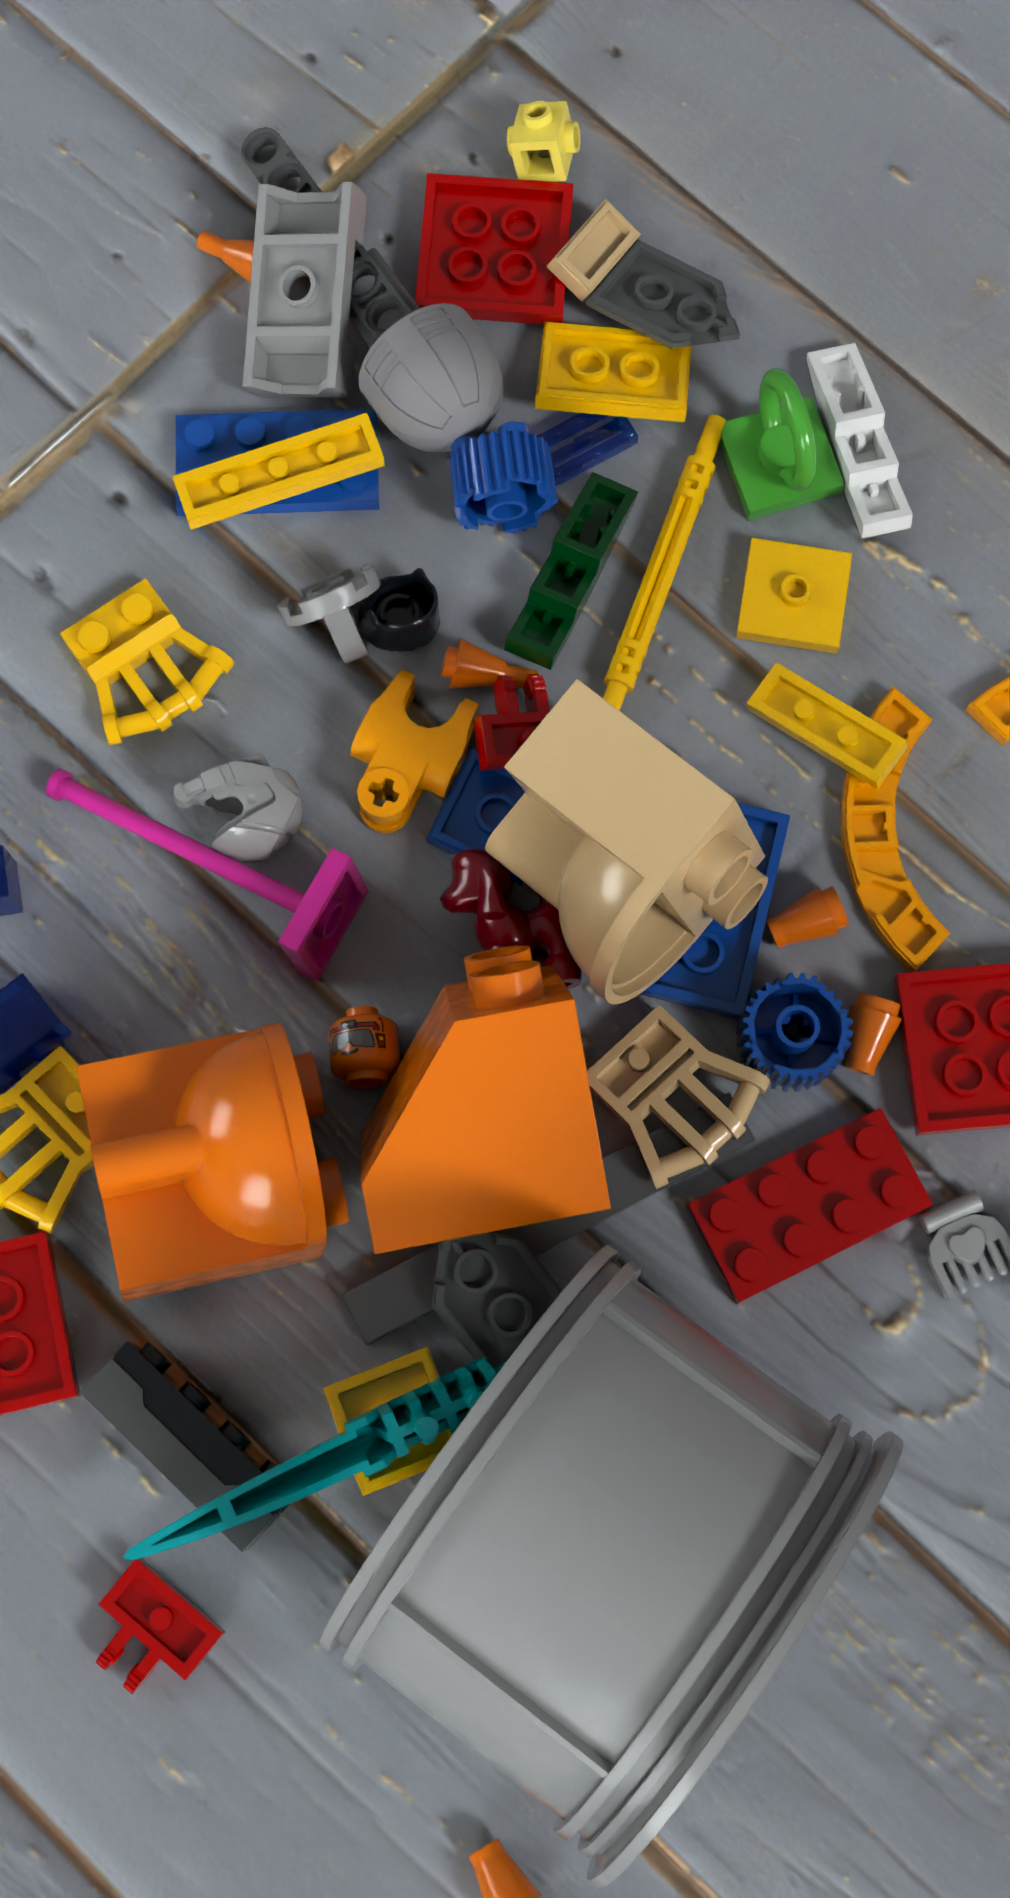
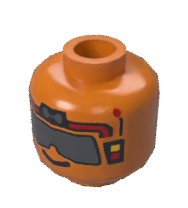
[328,1006,401,1089]

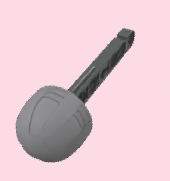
[241,127,503,452]

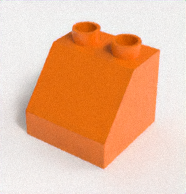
[361,945,611,1254]

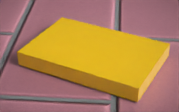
[535,321,691,422]

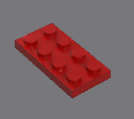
[686,1108,933,1304]

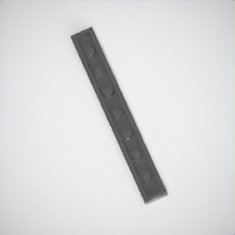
[341,1092,756,1345]

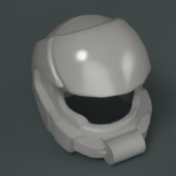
[173,753,303,862]

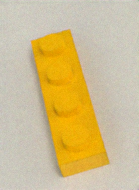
[172,413,385,530]

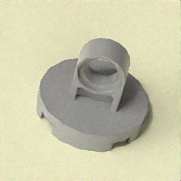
[278,564,381,664]

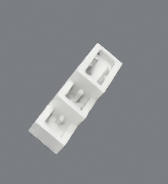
[807,343,913,538]

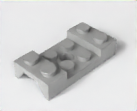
[242,182,367,398]

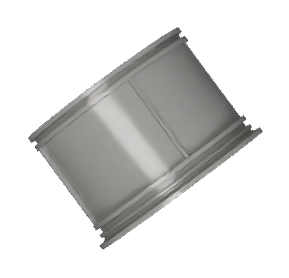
[319,1245,903,1889]

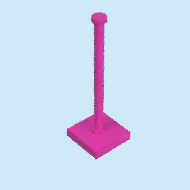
[46,768,369,982]

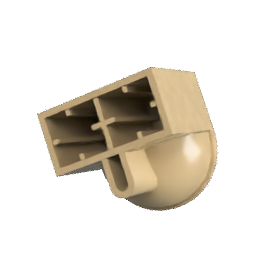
[485,679,768,1005]

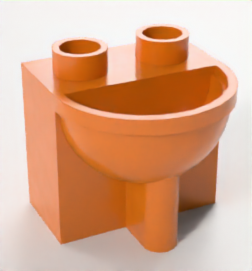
[76,1022,349,1303]

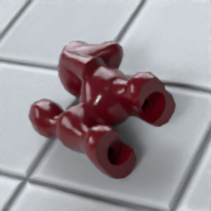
[440,849,582,989]

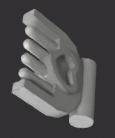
[918,1190,1010,1300]

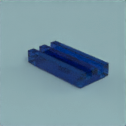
[536,413,638,486]

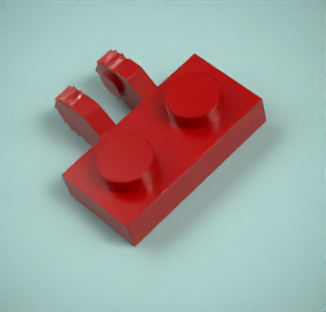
[473,674,550,771]
[96,1558,226,1694]

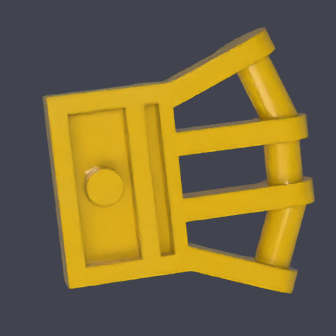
[60,578,235,746]
[0,1046,94,1234]

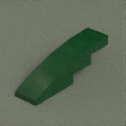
[504,472,638,670]

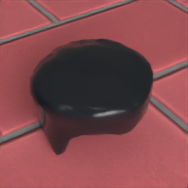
[358,568,440,652]

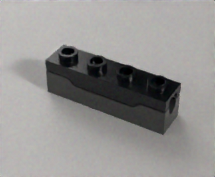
[79,1341,290,1552]

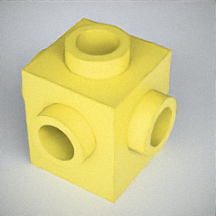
[507,101,581,182]

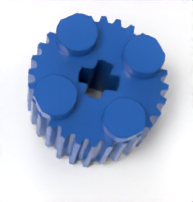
[449,421,558,534]
[736,973,853,1092]

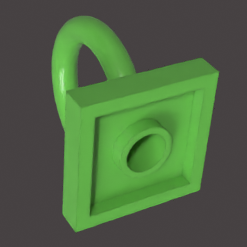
[719,368,845,521]

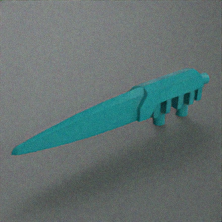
[122,1357,507,1560]

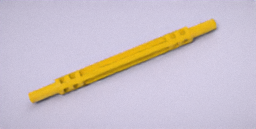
[603,414,726,711]

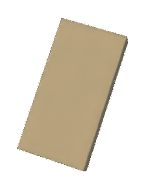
[546,199,641,302]

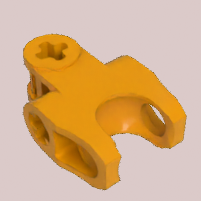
[350,669,479,834]

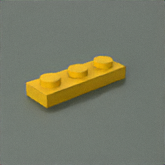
[746,662,908,790]

